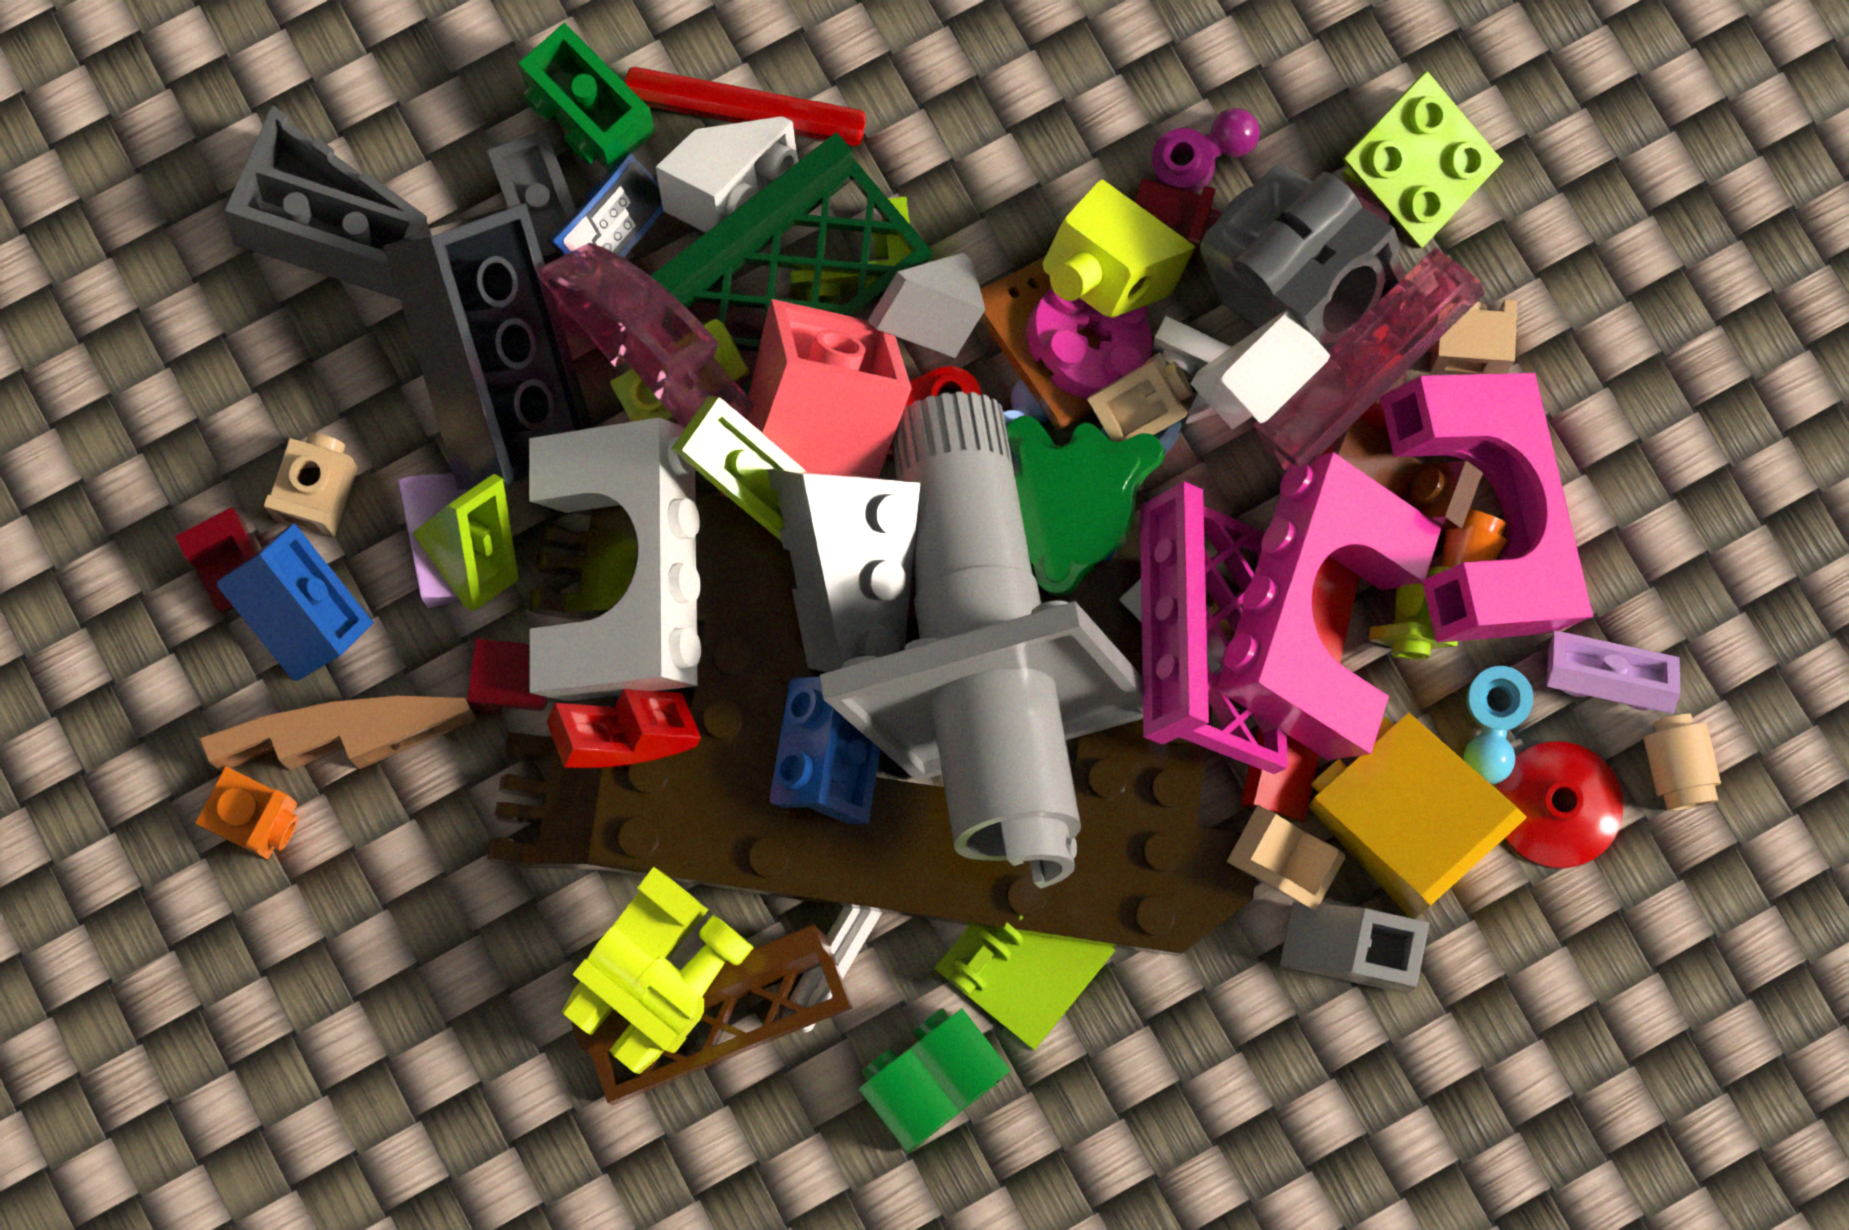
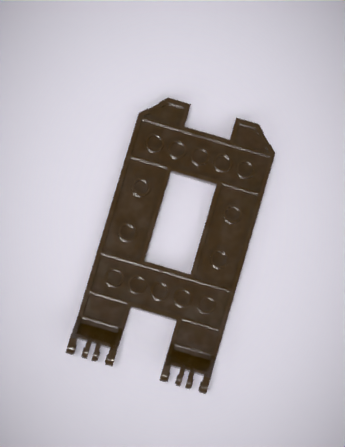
[487,492,1256,956]

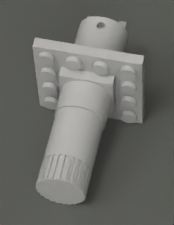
[820,392,1143,889]

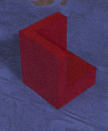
[175,507,259,613]
[467,638,547,715]

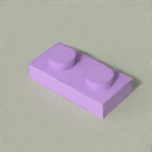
[1547,630,1681,714]

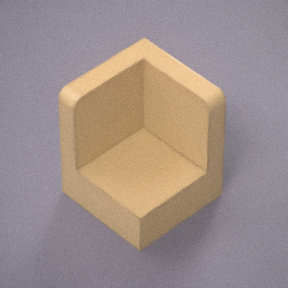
[1226,805,1345,911]

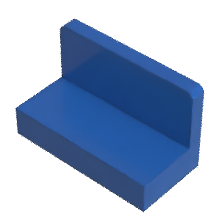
[217,523,374,681]

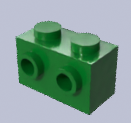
[518,22,655,172]

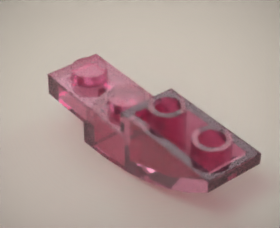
[538,242,754,429]

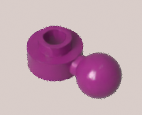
[1152,108,1260,193]

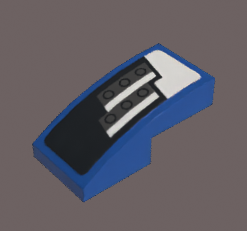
[547,153,663,286]

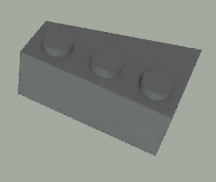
[224,105,428,299]
[767,469,920,672]

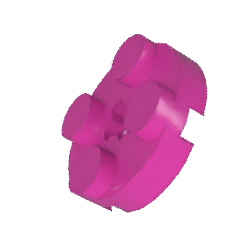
[1027,288,1152,399]

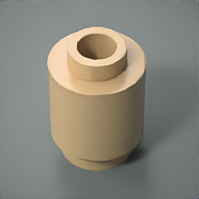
[1643,714,1721,812]

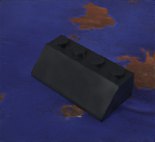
[383,203,593,490]

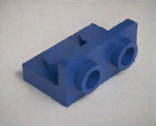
[770,677,881,825]

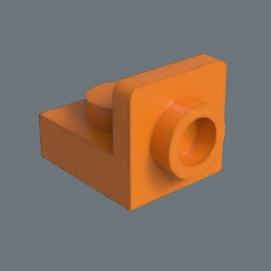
[195,766,299,860]

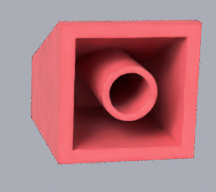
[744,299,912,478]

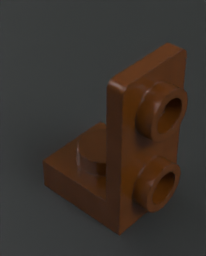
[1331,417,1483,530]

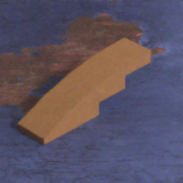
[200,696,478,772]

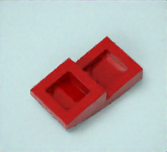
[547,689,701,768]

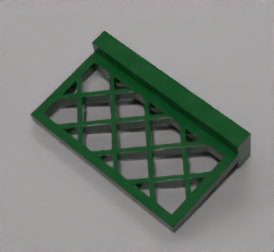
[638,132,933,411]

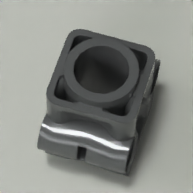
[1200,163,1418,387]

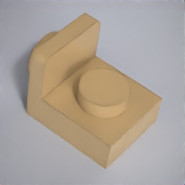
[1087,353,1193,442]

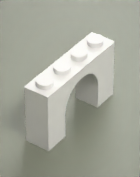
[529,417,701,701]

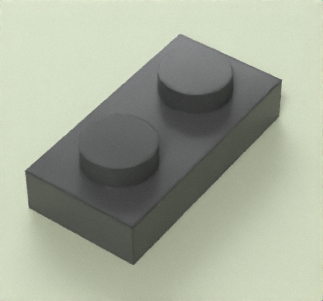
[487,129,577,265]

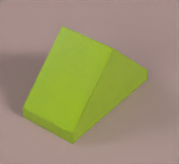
[412,474,519,612]

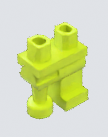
[561,867,754,1074]

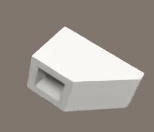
[656,116,798,233]

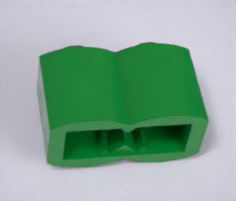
[858,1008,1011,1155]

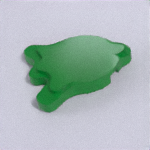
[1007,416,1164,596]

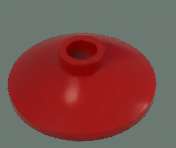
[1496,741,1623,869]

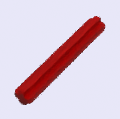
[624,66,866,146]

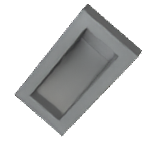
[868,253,985,358]

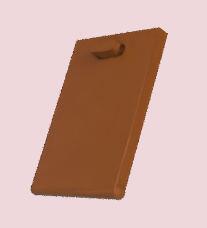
[980,258,1101,430]

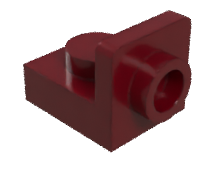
[1135,178,1223,263]

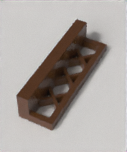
[571,925,853,1106]

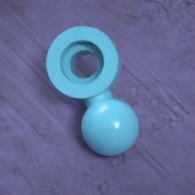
[1463,666,1533,784]

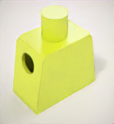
[1042,179,1196,318]

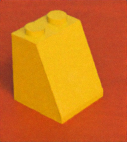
[1308,712,1527,919]

